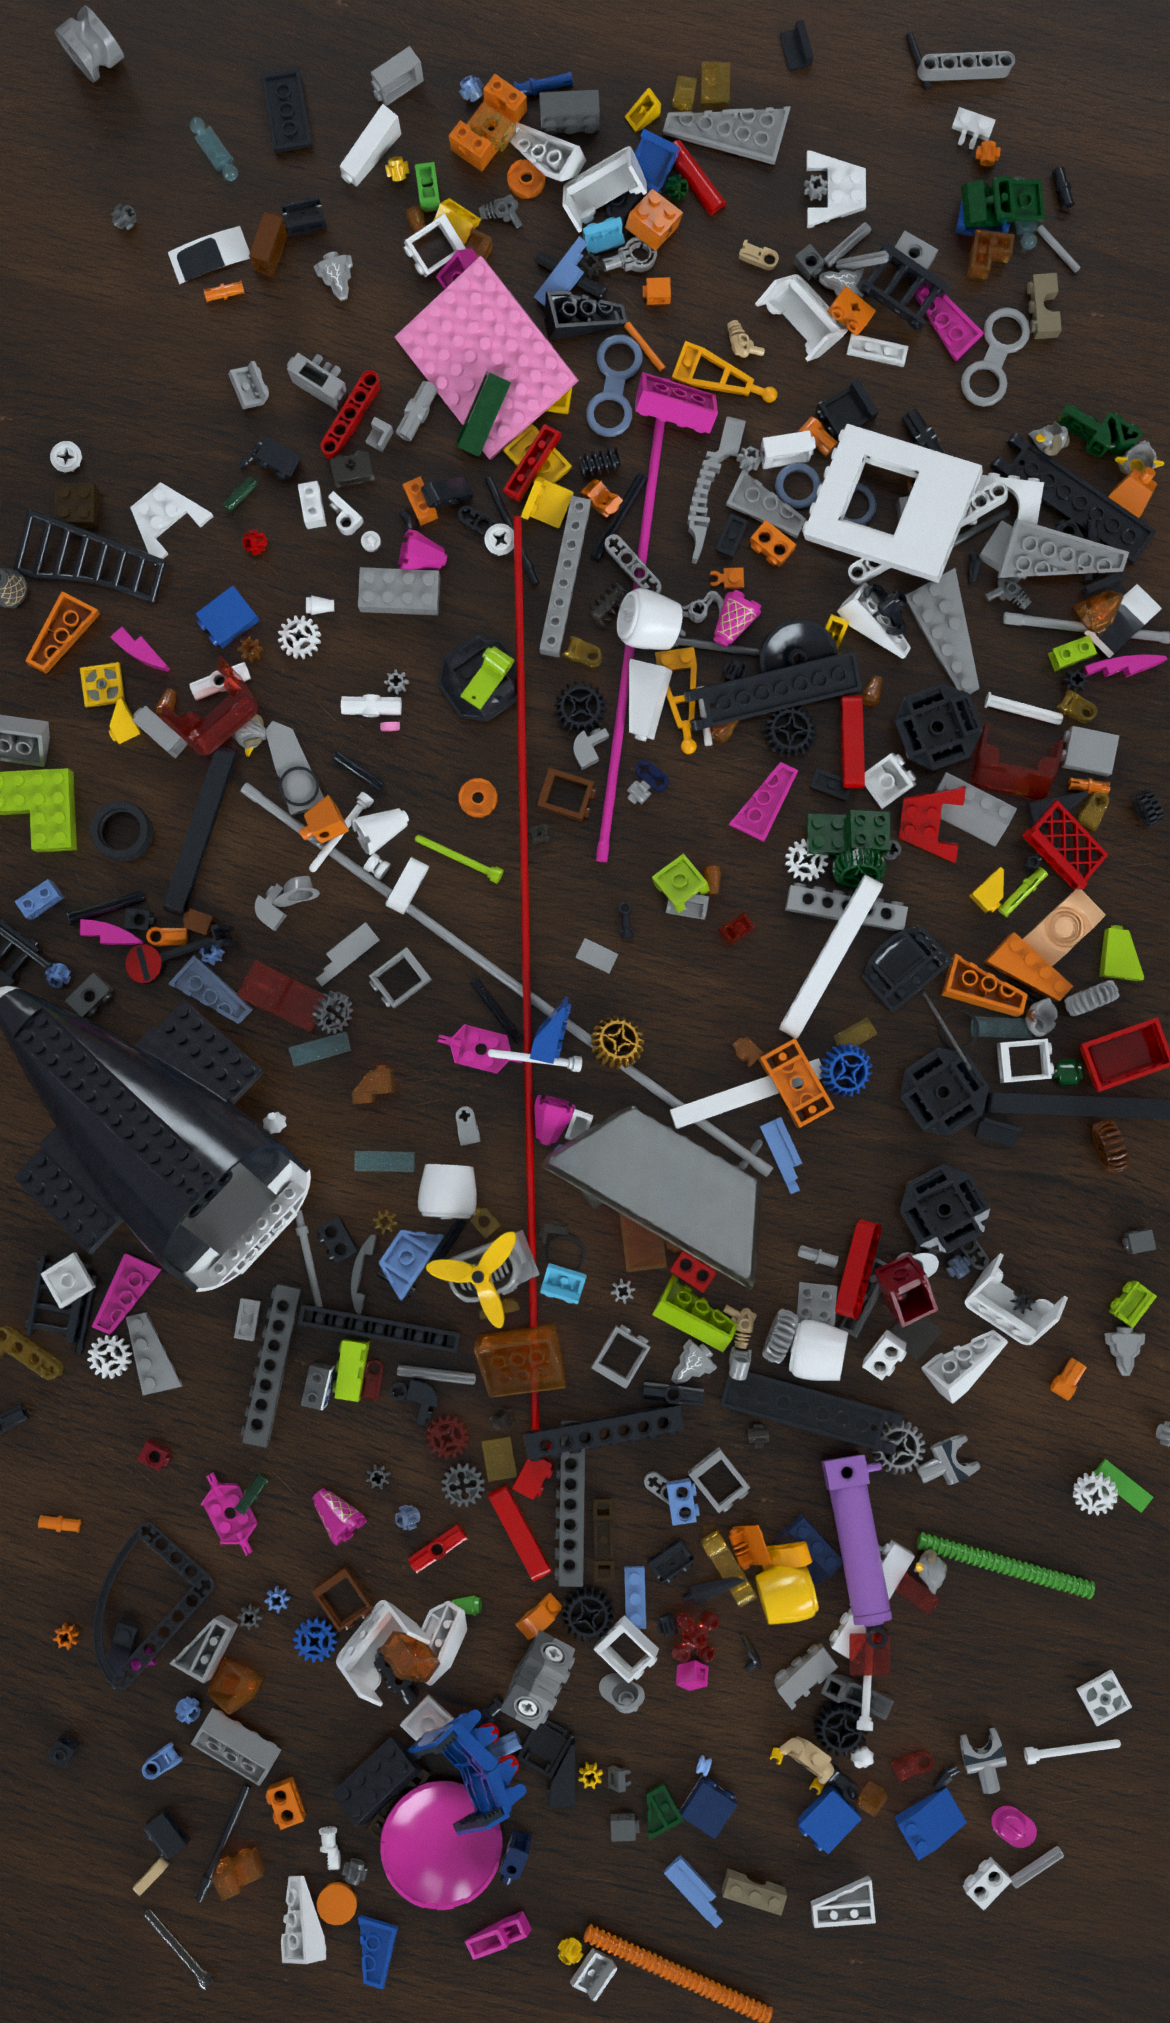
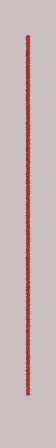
[513,516,539,1430]

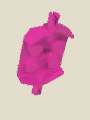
[437,1024,523,1074]
[201,1472,258,1556]

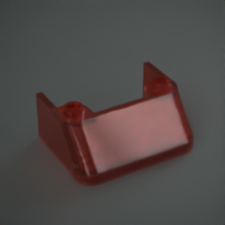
[162,656,258,756]
[970,723,1064,801]

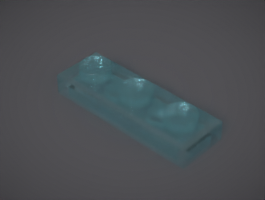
[971,1017,1032,1039]
[289,1031,352,1067]
[354,1151,415,1172]

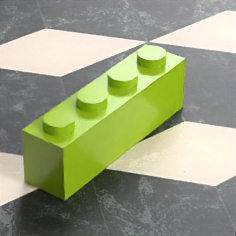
[652,1274,738,1352]

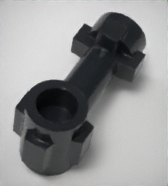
[1024,841,1059,870]
[617,901,634,939]

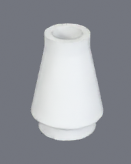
[306,595,334,615]

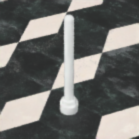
[309,792,374,872]
[487,1049,582,1072]
[856,1633,874,1731]
[1024,1739,1121,1765]

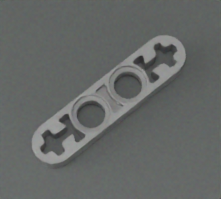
[605,534,661,594]

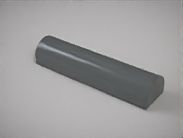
[839,1257,887,1338]

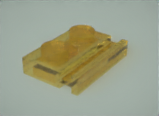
[701,61,730,104]
[482,1436,517,1482]

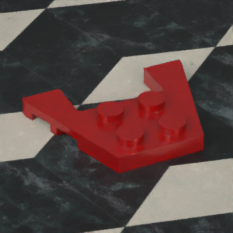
[899,786,966,863]

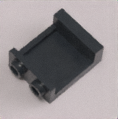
[816,379,879,441]

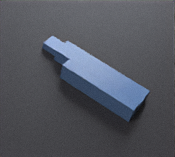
[534,236,588,306]
[759,1117,802,1194]
[664,1854,723,1928]

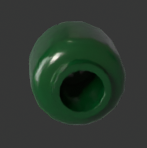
[1053,1059,1083,1086]

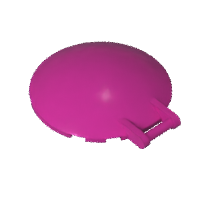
[380,1781,502,1910]

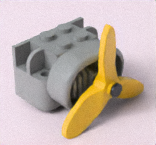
[426,1230,540,1328]

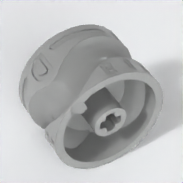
[54,5,124,82]

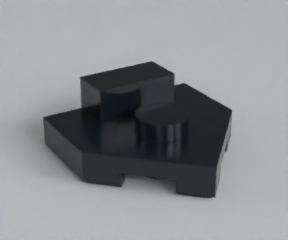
[606,191,645,226]

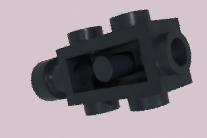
[373,1644,419,1705]

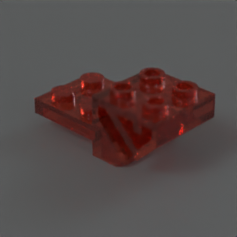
[237,960,323,1032]

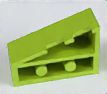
[332,1336,370,1402]

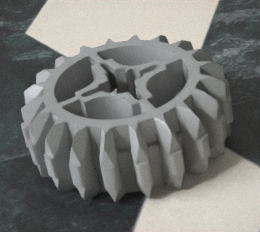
[1064,980,1120,1016]
[762,1309,798,1364]
[871,1420,926,1474]

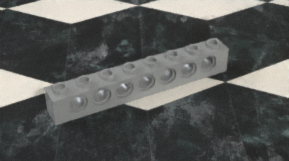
[540,496,591,658]

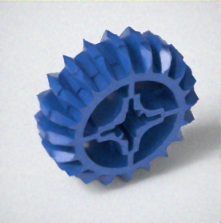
[819,1043,873,1097]

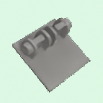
[797,1282,838,1327]

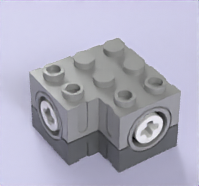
[500,1630,575,1730]

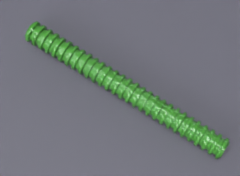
[917,1532,1095,1599]

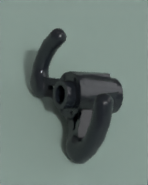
[863,584,907,636]

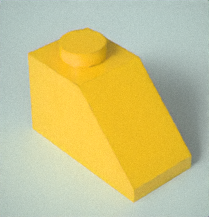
[108,696,141,744]
[969,867,1004,913]

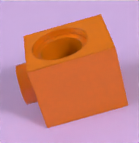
[643,277,671,305]

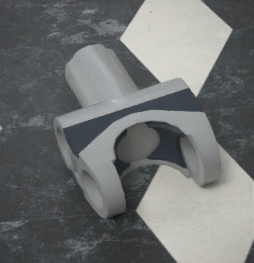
[916,1434,981,1485]
[960,1728,1007,1794]

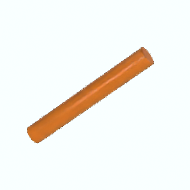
[624,322,666,372]

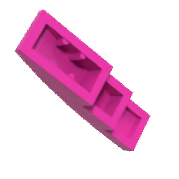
[1081,655,1167,677]

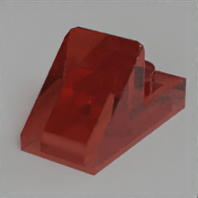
[718,912,755,946]

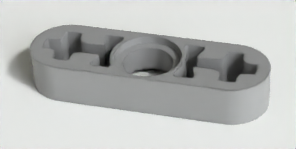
[644,1471,690,1515]

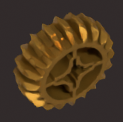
[590,1016,644,1070]

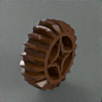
[1092,1119,1129,1173]

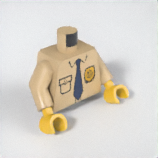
[770,1736,834,1795]

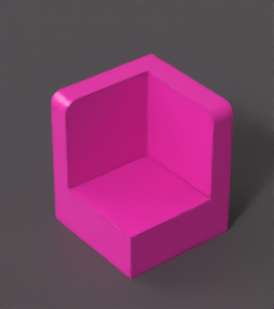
[676,1660,708,1691]

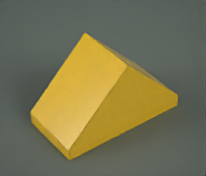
[625,88,661,132]
[825,614,850,650]

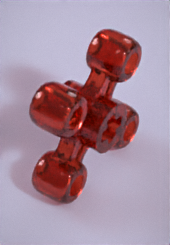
[671,1612,720,1662]

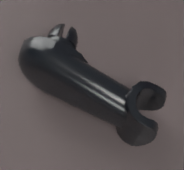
[828,1765,861,1802]

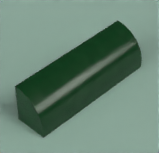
[455,371,511,457]

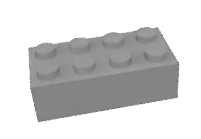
[358,567,440,615]

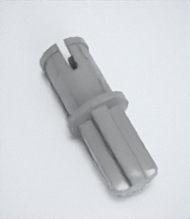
[798,1245,838,1268]

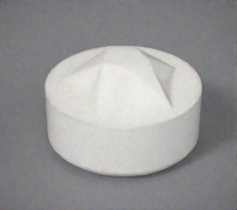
[361,531,381,552]

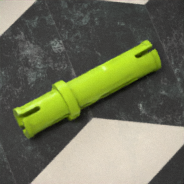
[998,867,1048,917]

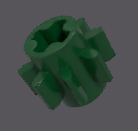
[664,174,689,201]

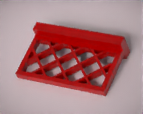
[1022,800,1108,890]

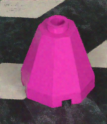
[398,529,447,570]
[534,1095,576,1145]

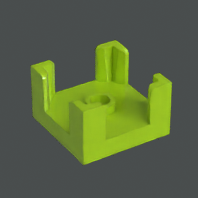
[652,853,710,914]

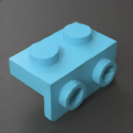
[583,217,625,256]
[540,1263,587,1304]

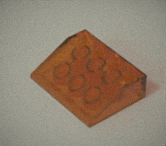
[473,1325,566,1398]

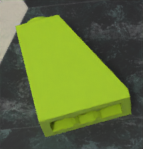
[1099,925,1144,981]

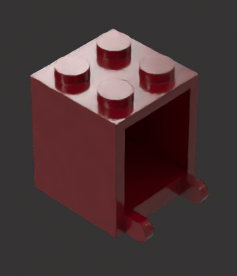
[874,1253,938,1328]

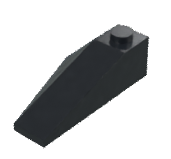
[544,290,628,339]

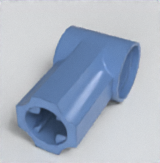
[485,1731,522,1760]

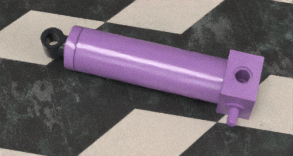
[821,1454,892,1649]

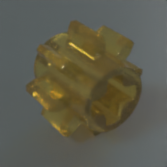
[373,1209,398,1234]

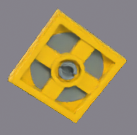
[80,662,125,708]

